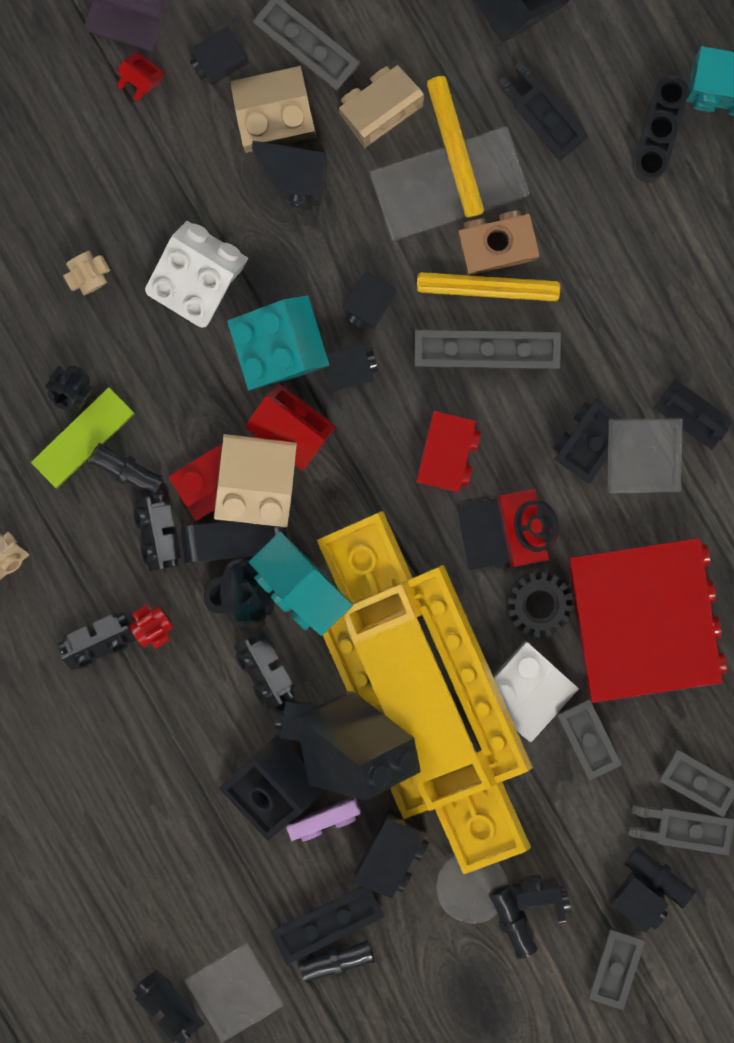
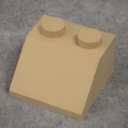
[339,65,424,148]
[230,66,316,153]
[214,434,297,527]

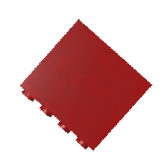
[568,538,727,703]

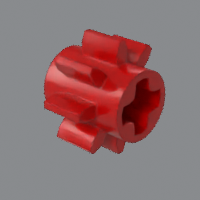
[129,604,174,649]

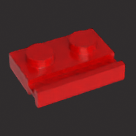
[168,443,223,522]

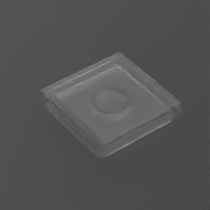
[607,418,683,494]
[185,942,284,1043]

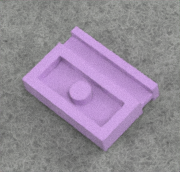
[286,797,361,842]

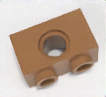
[458,210,540,276]

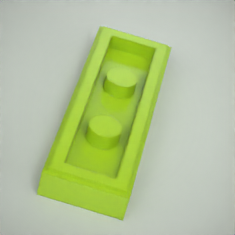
[31,387,135,488]

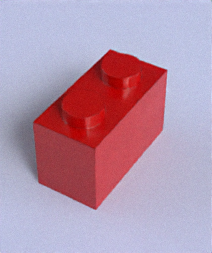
[245,383,337,471]
[416,411,481,493]

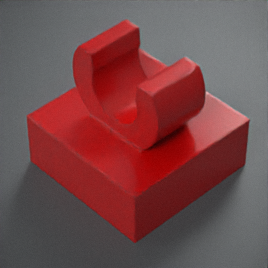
[117,52,166,101]

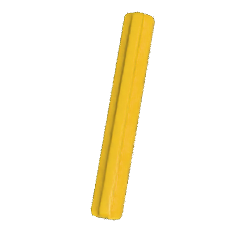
[427,76,484,218]
[417,272,560,301]

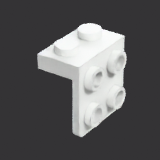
[145,221,248,328]

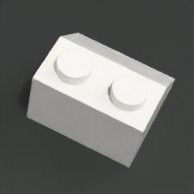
[493,641,579,742]

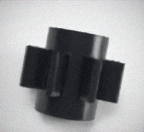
[45,365,93,410]

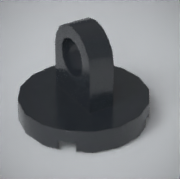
[204,556,275,630]

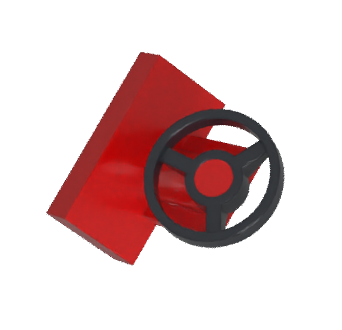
[497,489,559,567]

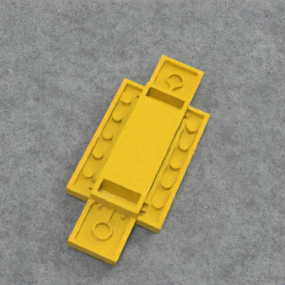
[317,511,533,874]

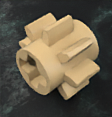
[63,251,110,296]

